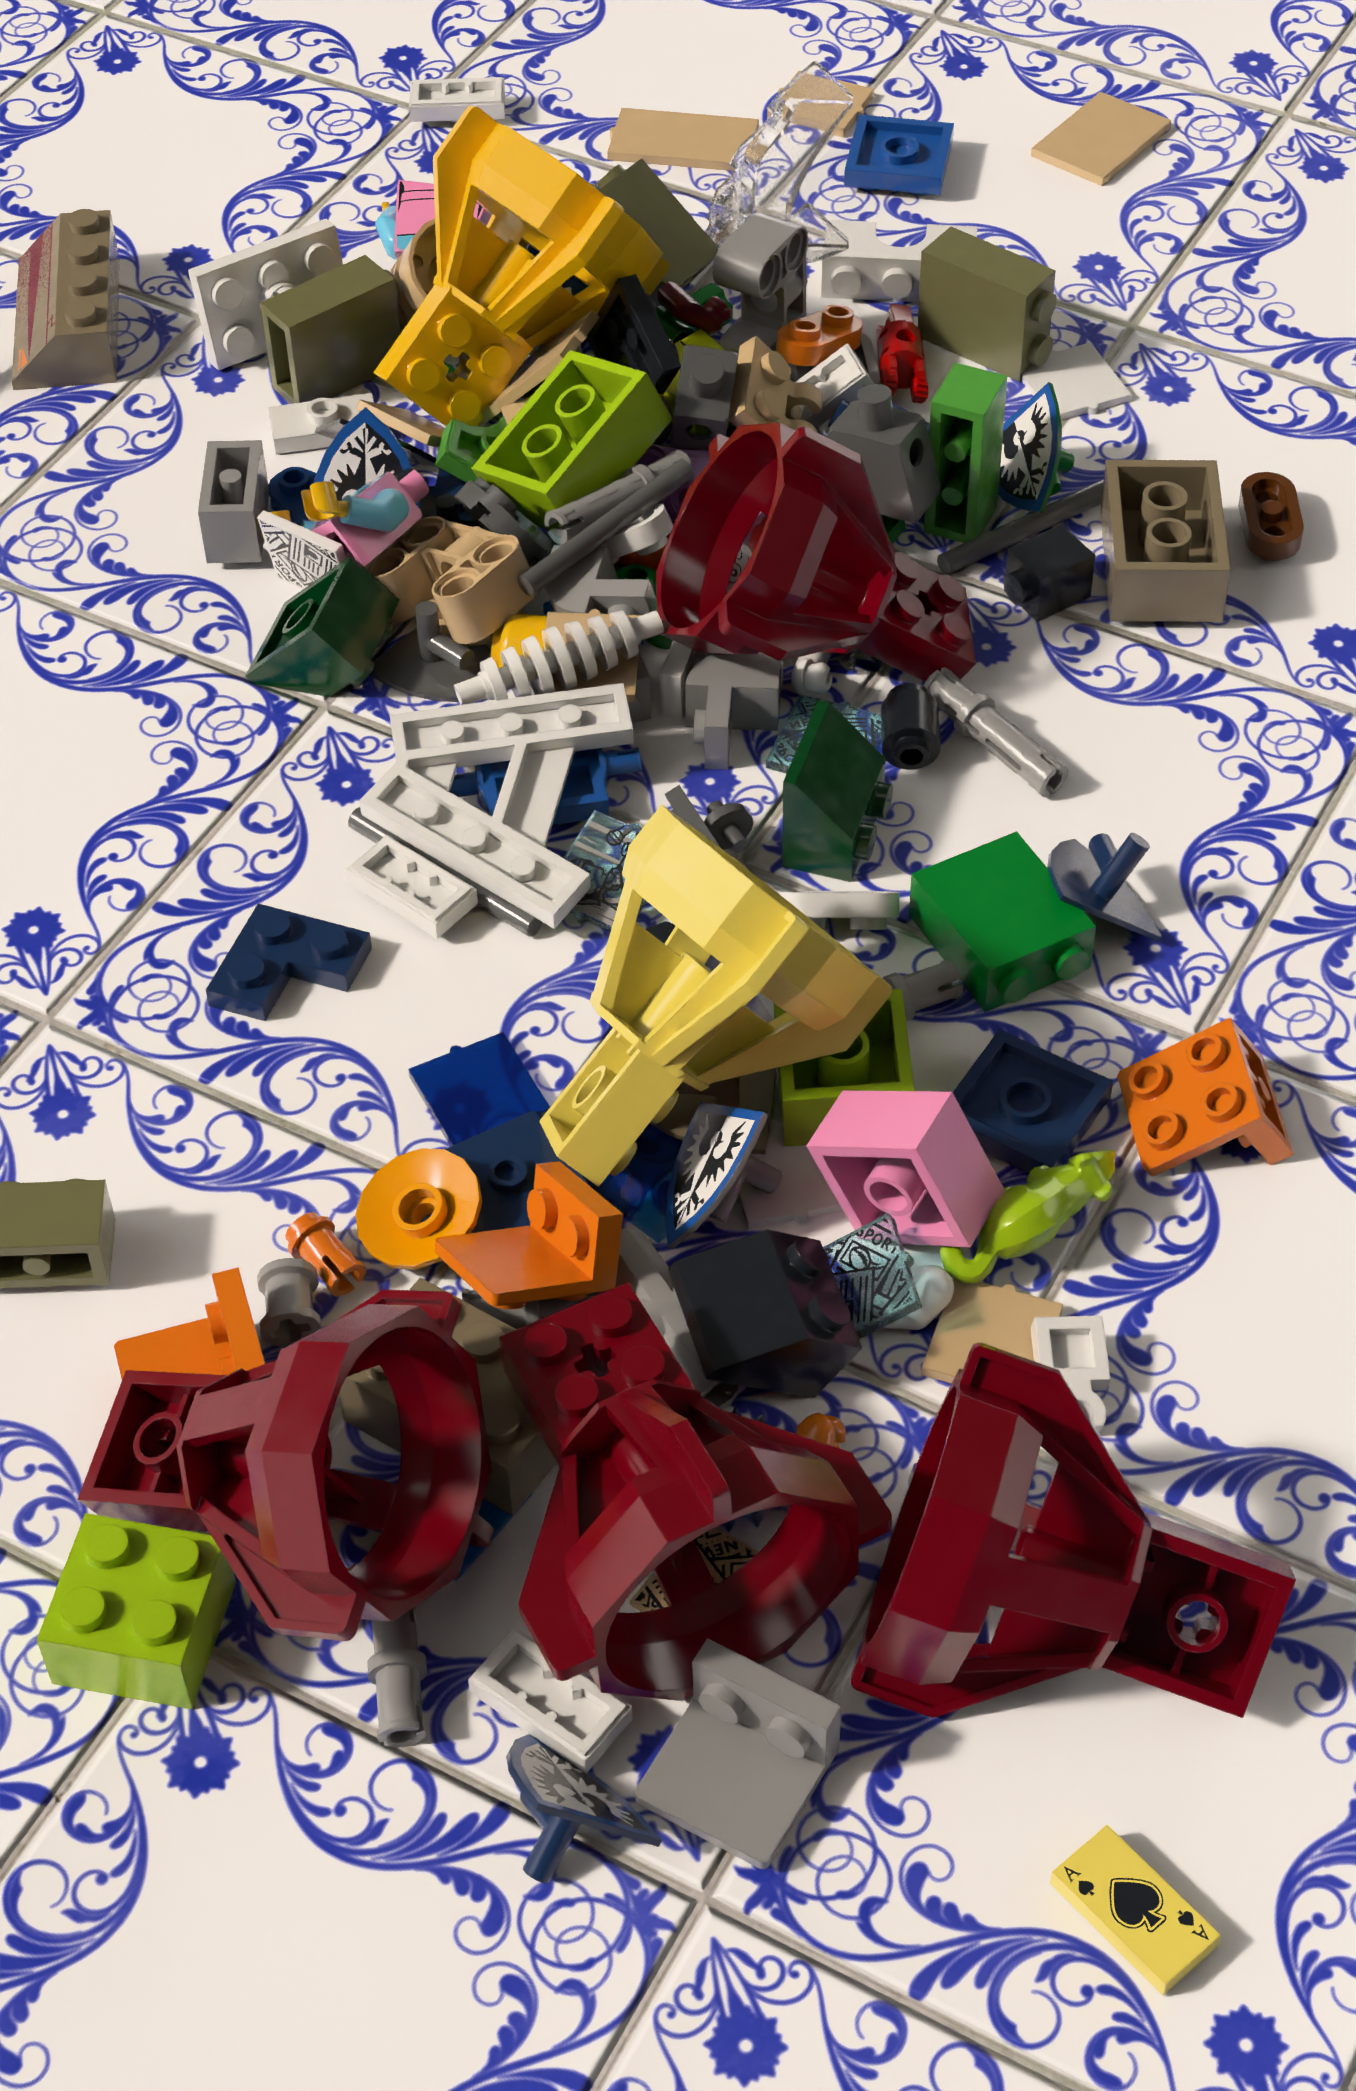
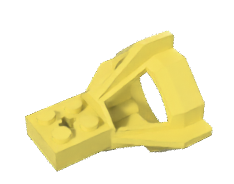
[539,804,892,1187]

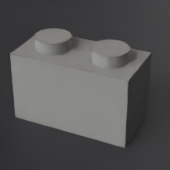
[198,440,269,564]

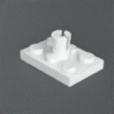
[188,219,343,371]

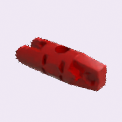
[876,303,929,404]

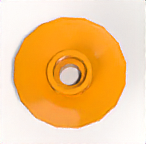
[355,1148,482,1270]

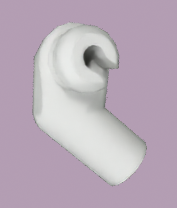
[791,652,832,697]
[861,1265,954,1330]

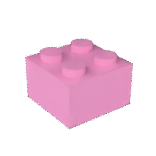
[806,1090,1005,1247]

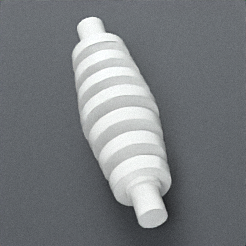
[454,610,664,705]

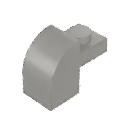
[544,545,657,615]
[685,652,782,770]

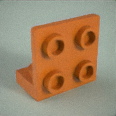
[1117,1017,1294,1176]
[435,1161,623,1310]
[114,1267,265,1379]

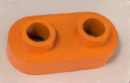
[776,304,863,366]

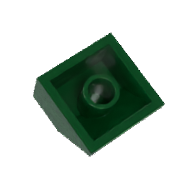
[245,555,400,697]
[782,700,893,882]

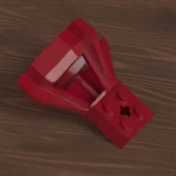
[656,423,976,682]
[499,1282,892,1701]
[77,1289,495,1641]
[851,1342,1296,1718]

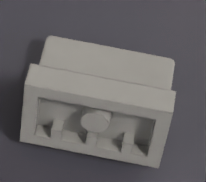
[635,1638,841,1869]

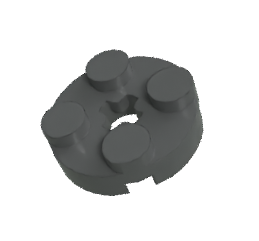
[454,477,555,568]

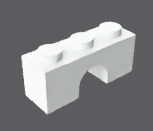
[821,220,977,302]

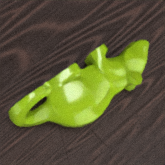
[940,1150,1116,1284]

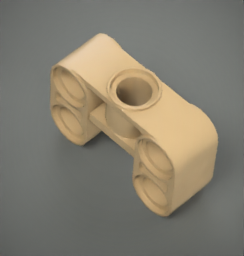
[364,516,537,644]

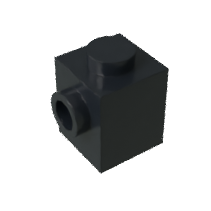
[1003,524,1096,622]

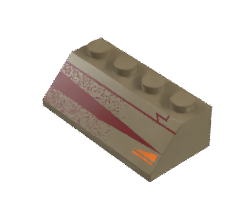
[12,209,120,390]

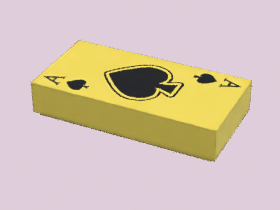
[1050,1825,1221,1996]

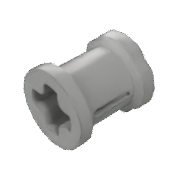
[257,1258,321,1348]

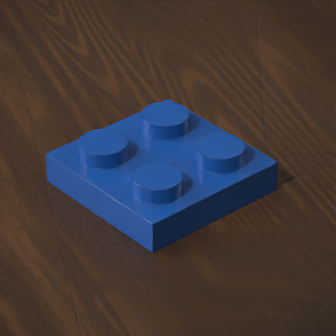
[844,114,954,196]

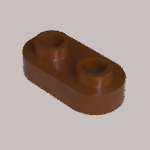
[1238,472,1304,561]

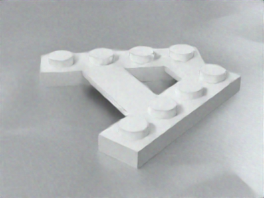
[359,683,633,929]

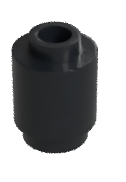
[880,683,941,770]

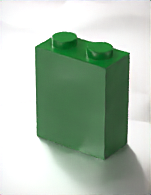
[909,831,1096,1012]

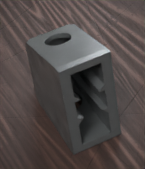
[670,345,738,451]
[827,384,941,523]

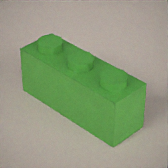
[924,363,1008,543]

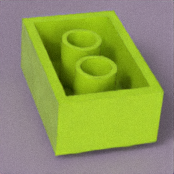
[471,350,673,530]

